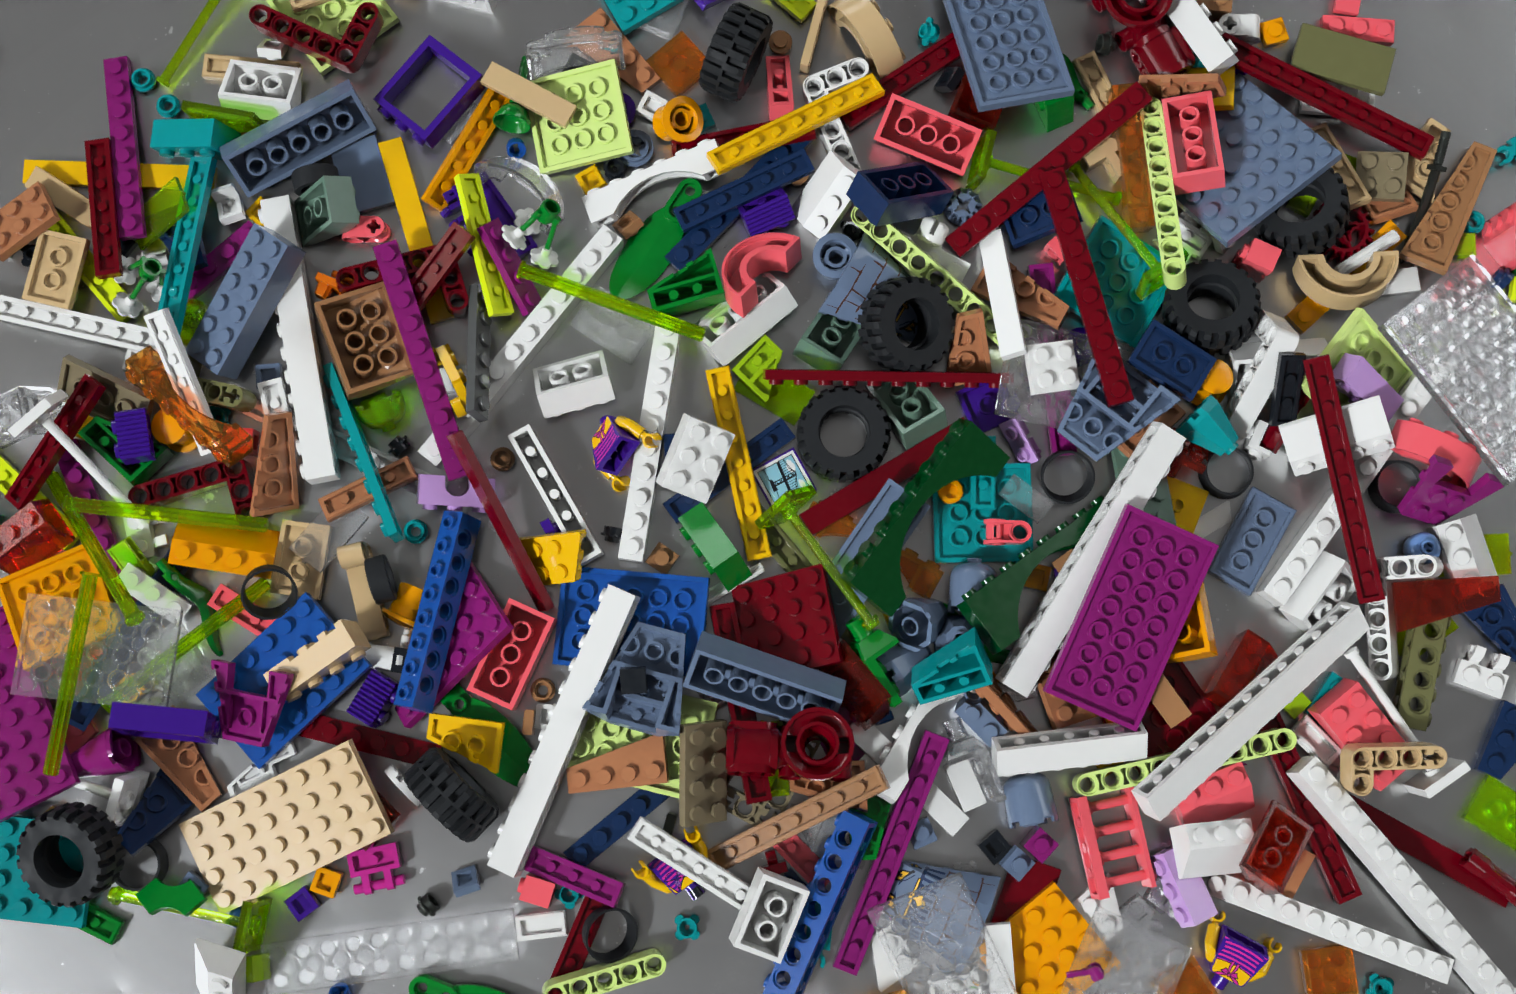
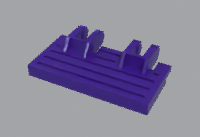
[440,169,538,259]

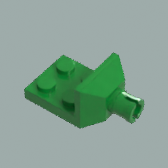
[845,614,903,707]

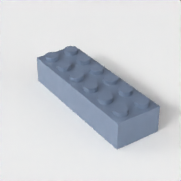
[219,79,377,198]
[185,223,306,380]
[683,631,846,723]

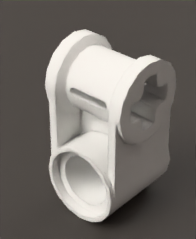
[1218,13,1260,45]

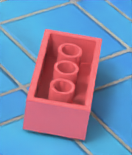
[1161,90,1225,195]
[874,93,983,177]
[466,598,557,711]
[1308,678,1408,791]

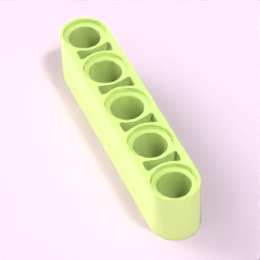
[542,948,666,994]

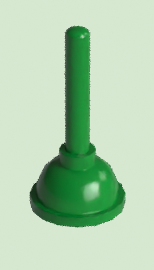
[493,56,531,134]

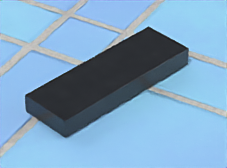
[1269,352,1306,426]

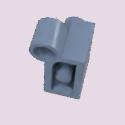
[955,691,1009,747]

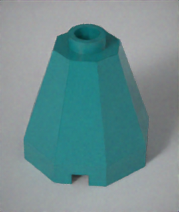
[1175,394,1239,456]

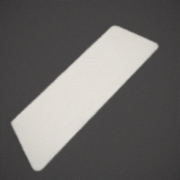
[1193,500,1232,538]

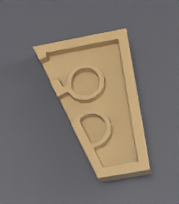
[1405,118,1451,204]

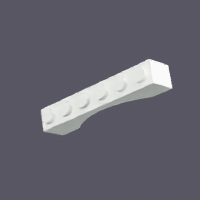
[581,139,729,229]
[877,693,961,805]

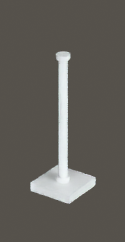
[8,389,152,530]
[1344,646,1471,798]
[73,770,150,828]

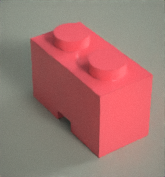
[1232,238,1282,283]

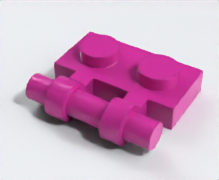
[346,841,406,895]

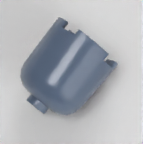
[947,558,997,615]
[1003,773,1059,829]

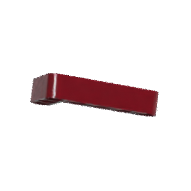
[249,2,383,74]
[336,245,469,317]
[128,456,265,527]

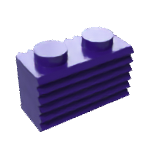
[738,188,796,237]
[111,407,156,465]
[346,669,399,728]

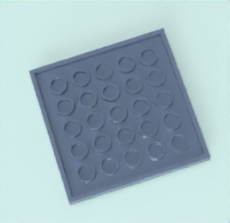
[1127,73,1342,248]

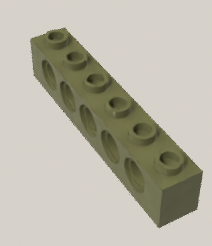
[1388,578,1456,732]

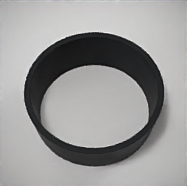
[1198,448,1254,499]
[1040,450,1095,504]
[1367,460,1421,513]
[240,565,298,620]
[116,839,169,892]
[582,906,638,963]

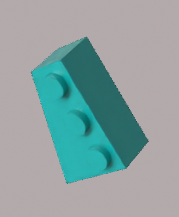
[150,118,241,161]
[911,627,993,705]

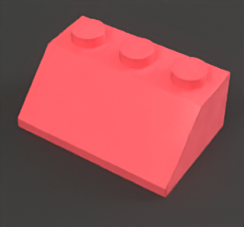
[1482,202,1516,272]
[1174,762,1255,825]

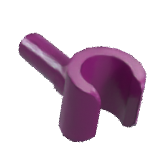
[1066,962,1104,982]

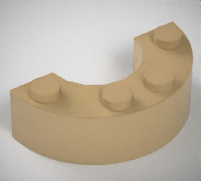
[827,0,906,81]
[1292,250,1399,310]

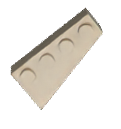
[263,619,372,703]

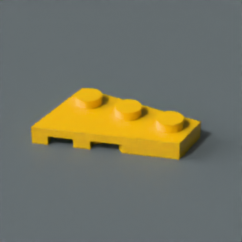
[426,713,505,774]

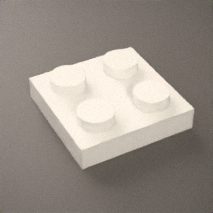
[1024,339,1080,396]

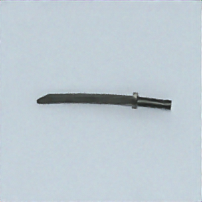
[1399,131,1451,264]

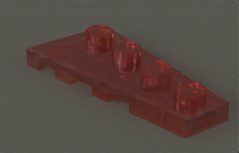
[1391,576,1501,633]

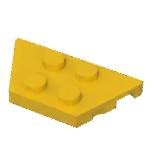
[519,529,586,585]

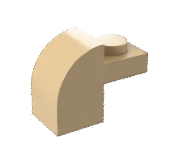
[1079,137,1128,183]

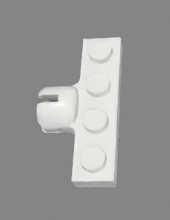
[877,217,971,283]

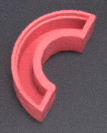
[722,232,802,318]
[1391,418,1482,488]

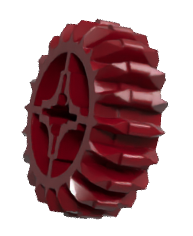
[1313,203,1375,264]

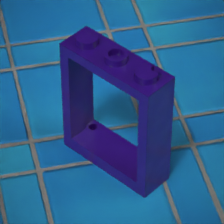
[373,35,486,149]
[108,702,223,745]

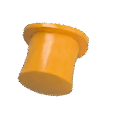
[652,96,704,143]
[1190,359,1233,406]
[151,407,198,453]
[381,582,423,630]

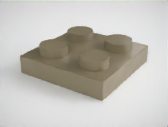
[1356,151,1409,202]

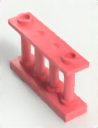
[1069,786,1157,900]

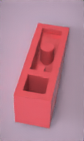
[765,55,794,121]

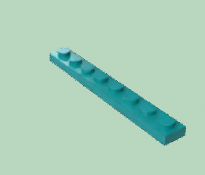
[158,156,217,335]
[323,362,405,543]

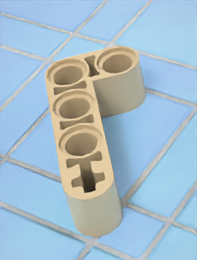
[337,541,390,642]
[1340,742,1448,796]

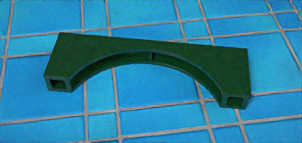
[840,418,1010,617]
[957,495,1105,655]

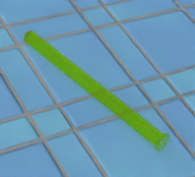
[516,260,706,341]
[46,470,145,626]
[63,494,269,532]
[43,571,101,776]
[98,578,271,713]

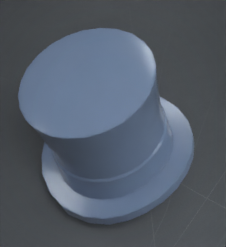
[813,233,857,280]

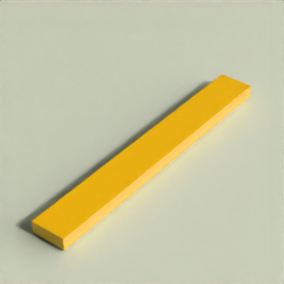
[706,73,885,175]
[378,137,455,325]
[22,160,218,191]
[705,365,772,562]

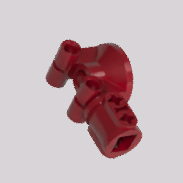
[1091,0,1196,75]
[726,707,854,782]

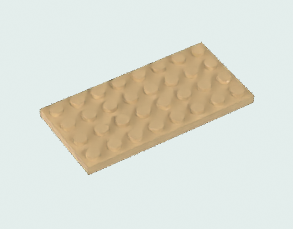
[178,739,395,916]

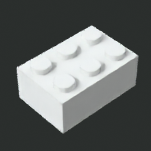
[655,413,735,504]
[729,867,810,964]

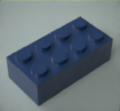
[846,161,954,227]

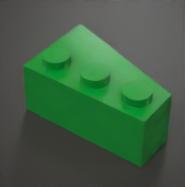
[1034,94,1074,133]
[647,248,726,320]
[78,416,174,486]
[677,502,752,592]

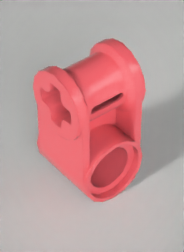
[342,215,391,243]
[983,519,1032,545]

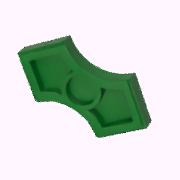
[136,878,208,917]

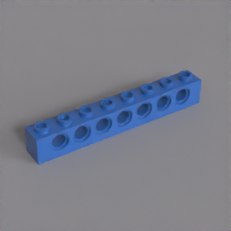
[393,511,481,714]
[763,809,878,994]

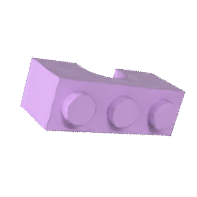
[416,474,495,513]

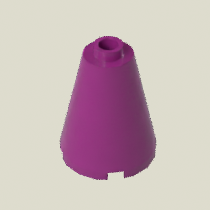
[70,728,141,778]

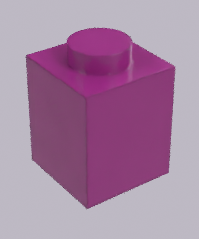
[1019,825,1059,864]

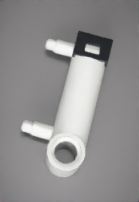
[343,619,412,673]

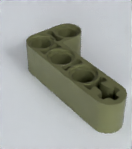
[162,354,257,412]

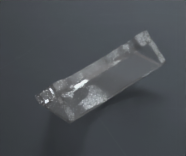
[525,26,626,81]
[474,156,565,235]

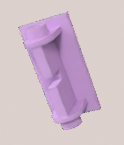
[999,414,1042,464]

